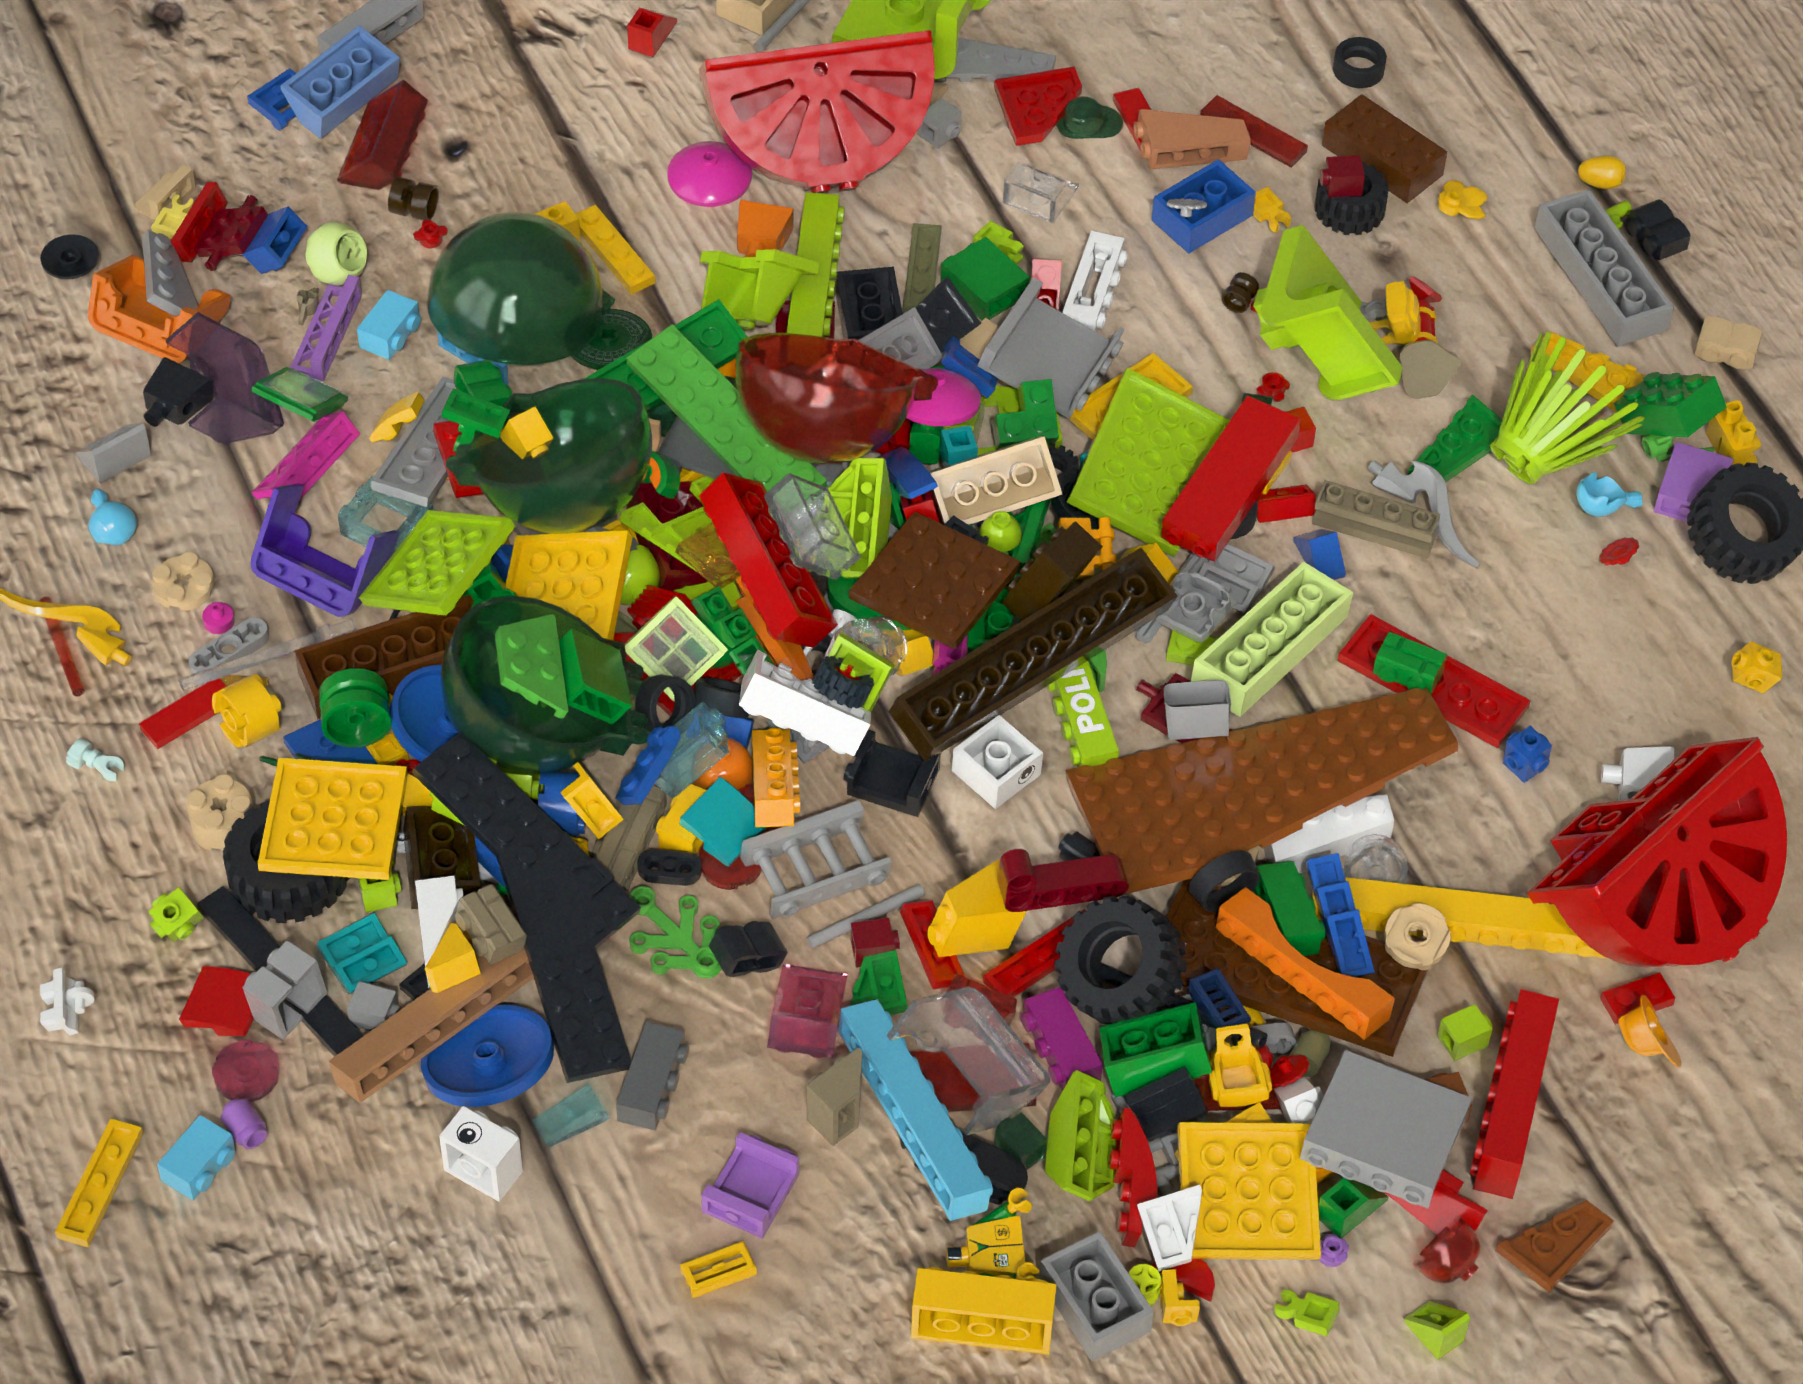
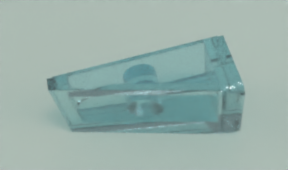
[532,1084,610,1148]

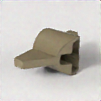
[297,287,319,325]

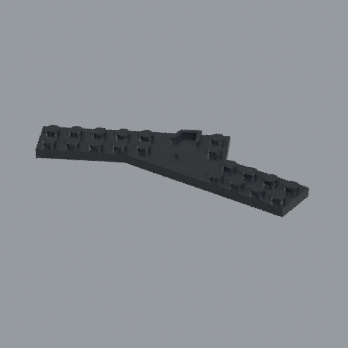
[413,731,641,1083]

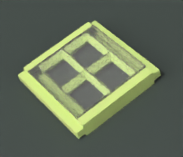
[622,596,728,701]

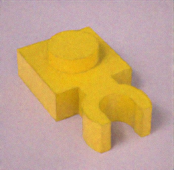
[1253,186,1291,233]

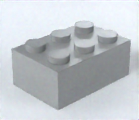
[1039,1231,1154,1361]

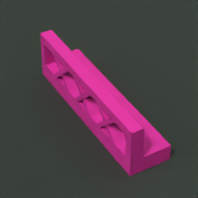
[251,411,360,500]

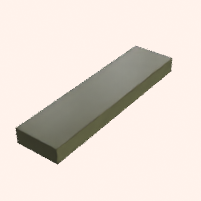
[903,223,942,314]

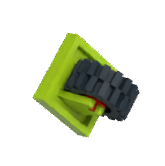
[812,633,895,712]

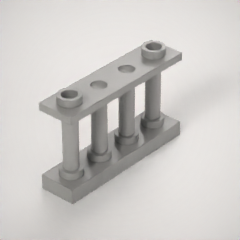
[740,800,892,919]

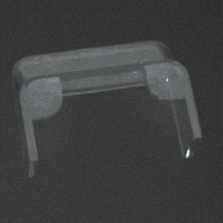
[886,987,1050,1135]

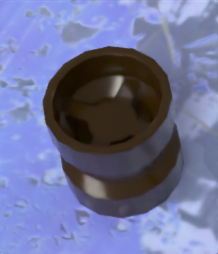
[1221,272,1259,313]

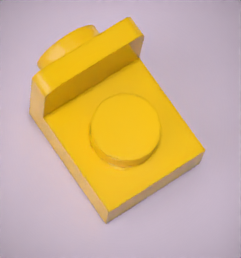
[1160,1269,1200,1326]

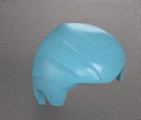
[1576,472,1642,517]
[88,488,137,545]

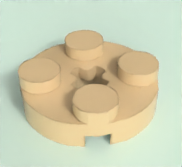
[152,552,215,611]
[1384,903,1451,970]

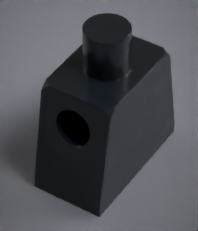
[143,357,214,427]

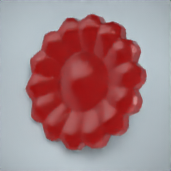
[1599,537,1640,566]
[1269,1054,1310,1088]

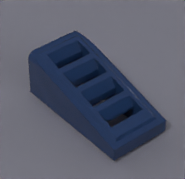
[1188,968,1251,1028]

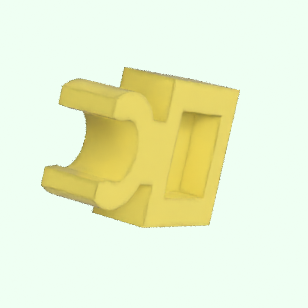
[151,195,194,239]

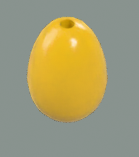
[1578,155,1626,189]

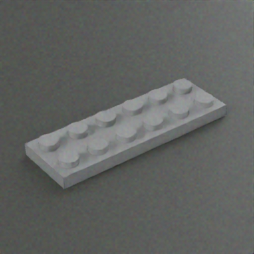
[371,377,456,507]

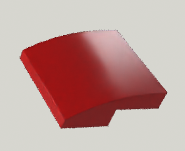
[179,966,254,1037]

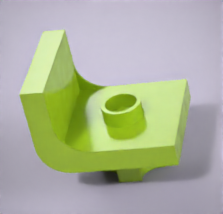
[832,0,991,79]
[1253,225,1403,400]

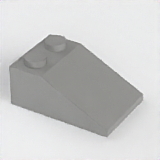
[837,307,943,404]

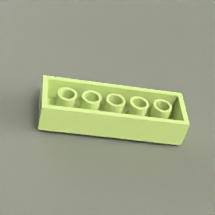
[1191,562,1353,717]

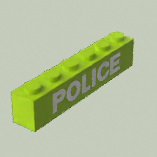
[1046,661,1119,767]

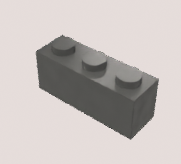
[616,1021,689,1131]

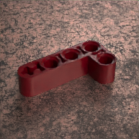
[997,849,1129,912]

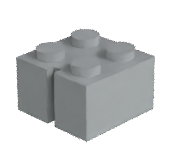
[242,940,327,1040]

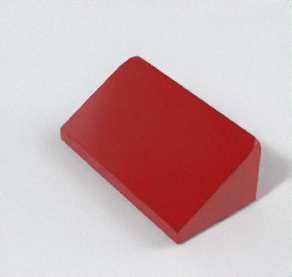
[1257,484,1316,523]

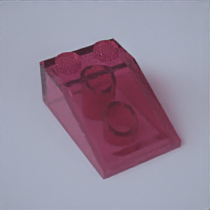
[767,964,848,1058]

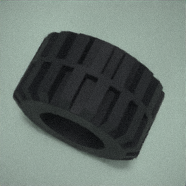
[1314,162,1389,235]

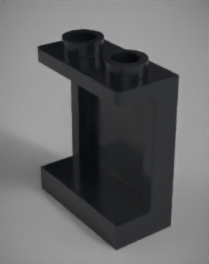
[843,730,941,817]

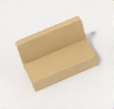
[134,164,196,220]

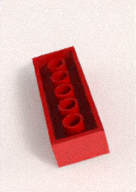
[699,472,838,648]
[1469,989,1559,1199]

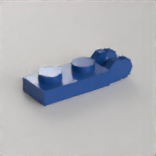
[615,726,681,805]

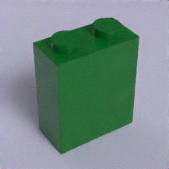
[941,237,1030,320]
[559,628,633,724]

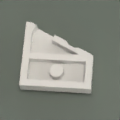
[1137,1185,1202,1272]

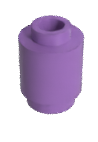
[220,1099,267,1149]

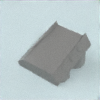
[1155,572,1237,642]

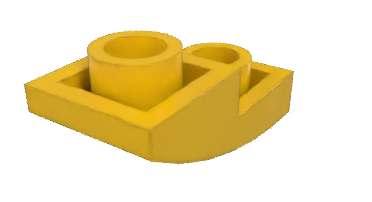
[369,391,424,443]

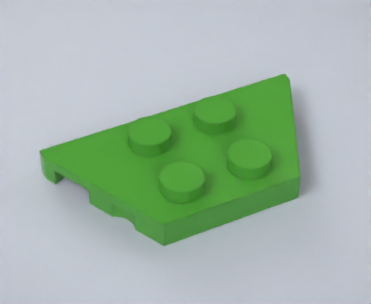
[494,614,568,719]

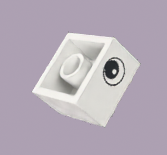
[952,715,1043,809]
[439,1106,523,1202]

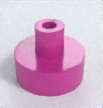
[202,602,235,634]

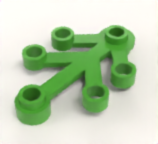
[629,886,722,979]

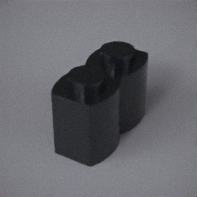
[1627,199,1691,260]
[709,921,788,977]

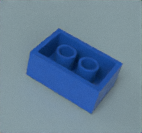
[1152,159,1256,254]

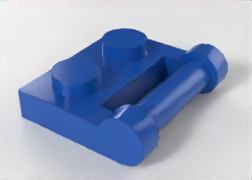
[247,68,296,131]
[941,336,998,398]

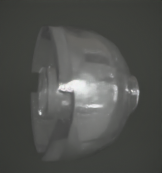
[1343,834,1408,884]

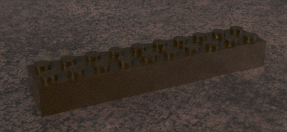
[889,548,1178,762]

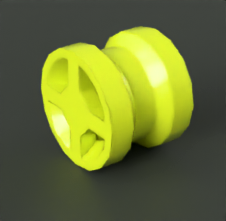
[1129,1264,1161,1306]

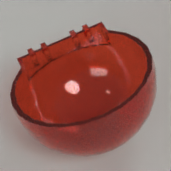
[735,333,938,464]

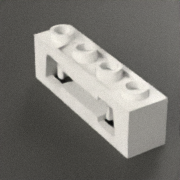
[1062,231,1128,332]

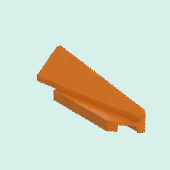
[733,572,814,681]

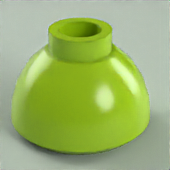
[979,511,1022,552]

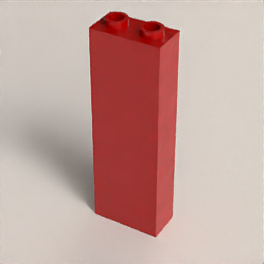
[1161,395,1301,562]

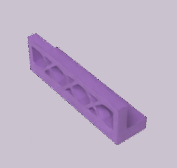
[290,275,362,381]

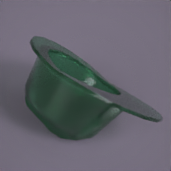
[1056,96,1123,139]

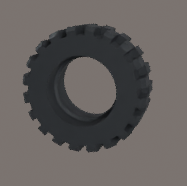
[1687,462,1803,584]
[223,800,350,923]
[1055,896,1187,1025]

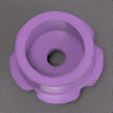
[1319,1234,1349,1267]

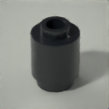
[1058,831,1100,861]

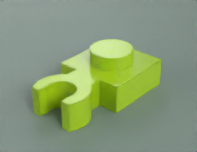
[1274,1290,1340,1337]

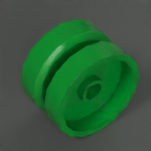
[319,669,391,748]

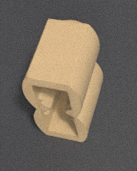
[1695,316,1762,369]

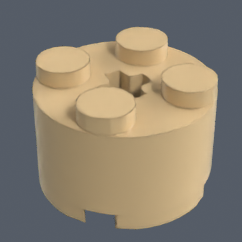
[187,775,253,852]

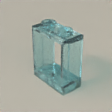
[338,475,434,555]
[655,701,729,799]

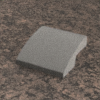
[1198,543,1275,615]

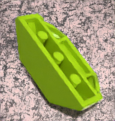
[821,458,892,579]
[1045,1070,1116,1201]

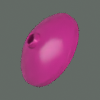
[667,141,752,207]
[891,368,981,426]

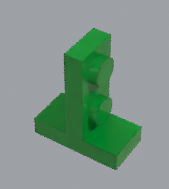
[441,388,510,469]

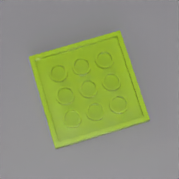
[359,510,516,616]

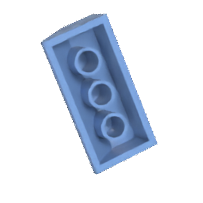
[281,25,400,139]

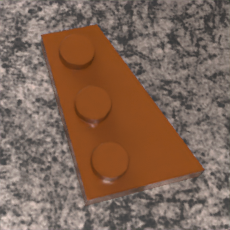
[1495,1200,1614,1293]

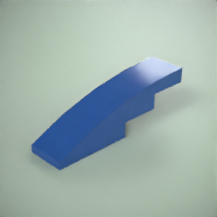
[876,446,938,499]
[1305,853,1375,977]

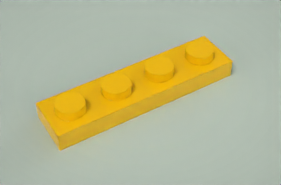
[576,205,655,295]
[55,1118,143,1247]

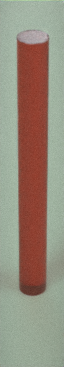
[39,597,85,696]

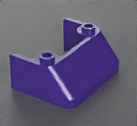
[250,483,400,617]

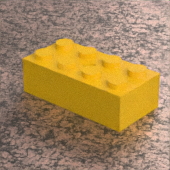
[911,1267,1057,1354]

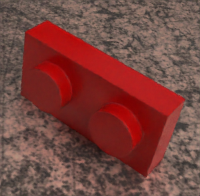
[1600,973,1676,1025]

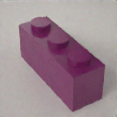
[1021,987,1103,1091]

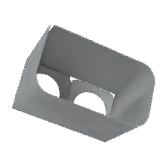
[1164,680,1231,740]

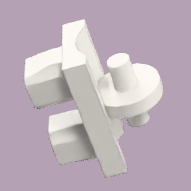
[40,968,94,1036]

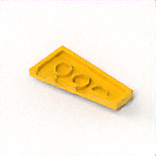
[1531,331,1645,412]

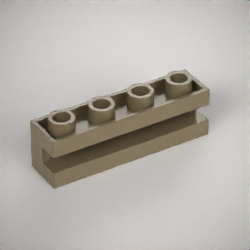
[1312,480,1441,559]

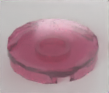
[212,1040,280,1102]

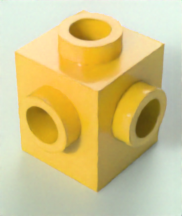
[1731,641,1782,694]

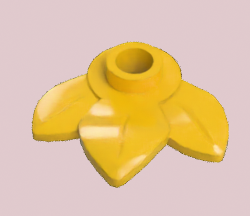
[1438,180,1488,219]

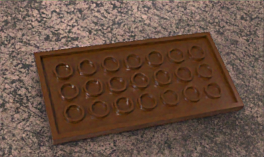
[1166,878,1429,1057]

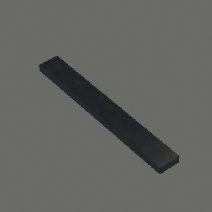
[197,886,363,1057]

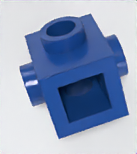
[1503,725,1552,783]

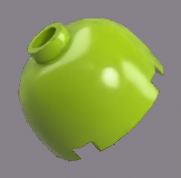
[620,545,660,606]

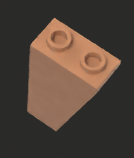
[1134,109,1251,170]

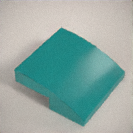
[679,777,767,867]
[316,913,407,995]

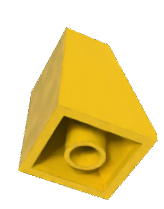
[928,859,1027,957]

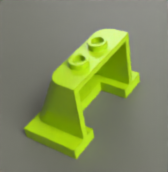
[700,249,820,330]

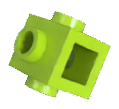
[148,887,204,942]

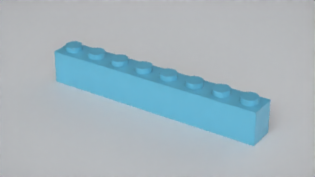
[838,999,993,1221]

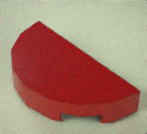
[1152,1259,1215,1302]

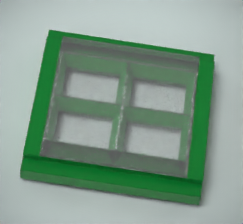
[251,367,348,422]

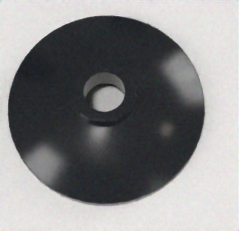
[40,234,99,279]

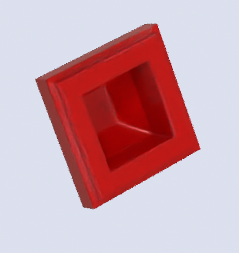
[1409,276,1442,303]

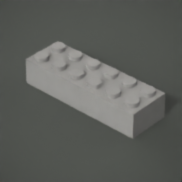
[1535,189,1674,346]

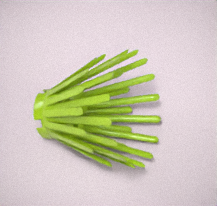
[1490,331,1645,485]

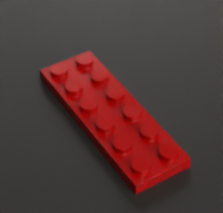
[1337,614,1531,748]

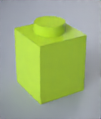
[1437,1004,1493,1061]

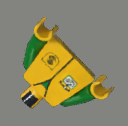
[946,1188,1040,1281]

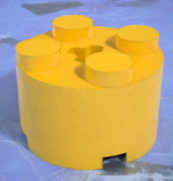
[212,673,282,748]

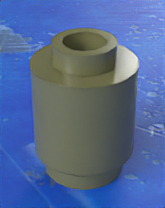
[1288,1029,1331,1077]

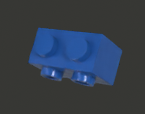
[242,206,307,274]

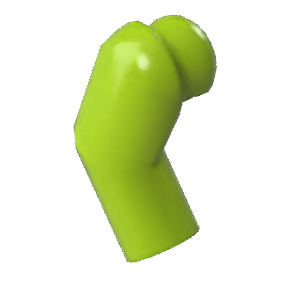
[1605,200,1632,229]

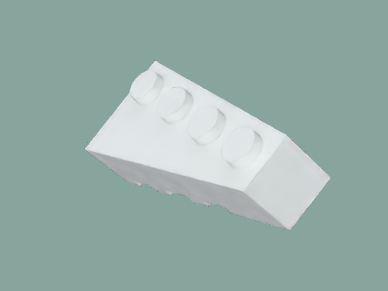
[739,650,871,756]
[1263,795,1394,873]

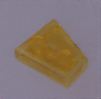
[675,522,740,589]

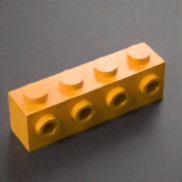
[752,728,800,827]

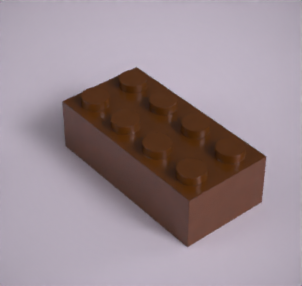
[1322,94,1448,204]

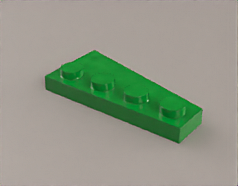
[1408,394,1502,494]

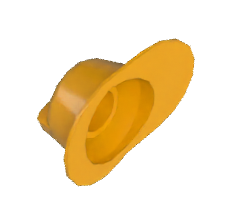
[1619,995,1682,1067]

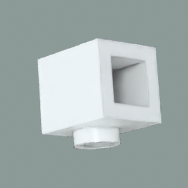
[1274,1076,1324,1124]

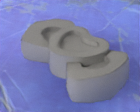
[1360,298,1387,321]

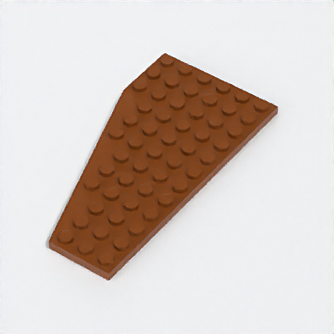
[1066,688,1458,894]

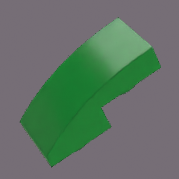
[691,586,757,648]

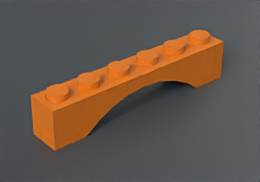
[1216,887,1395,1040]

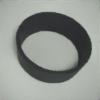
[1189,850,1260,912]

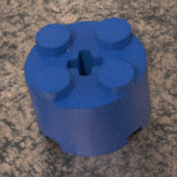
[538,772,586,836]

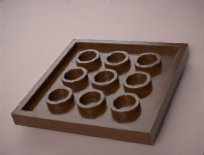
[849,512,1020,650]

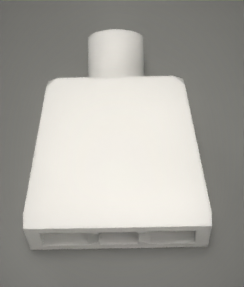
[1601,746,1674,801]

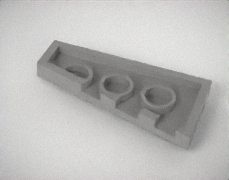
[936,38,1056,82]
[142,229,198,315]

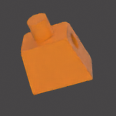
[737,200,794,257]

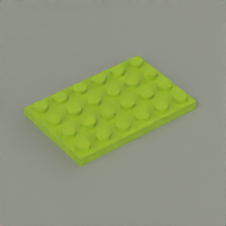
[1067,368,1230,557]

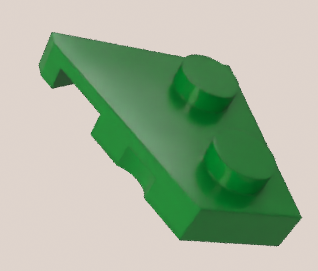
[850,950,909,1015]

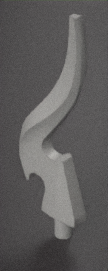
[1368,460,1480,569]

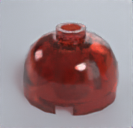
[1413,1216,1480,1284]

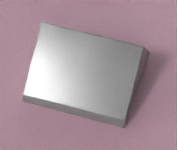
[75,423,151,483]

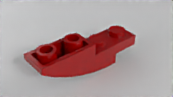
[1108,1107,1157,1248]

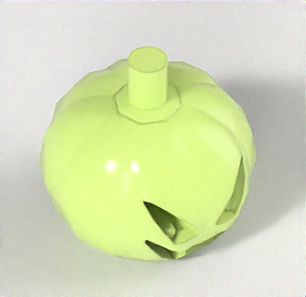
[305,221,367,286]

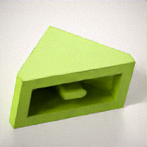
[1403,1301,1470,1360]

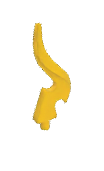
[0,588,132,666]

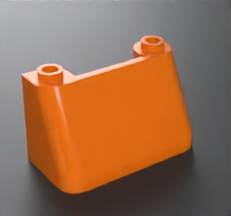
[88,254,231,363]

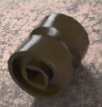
[388,177,439,221]

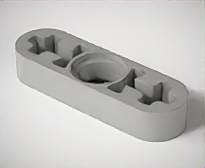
[189,617,269,681]

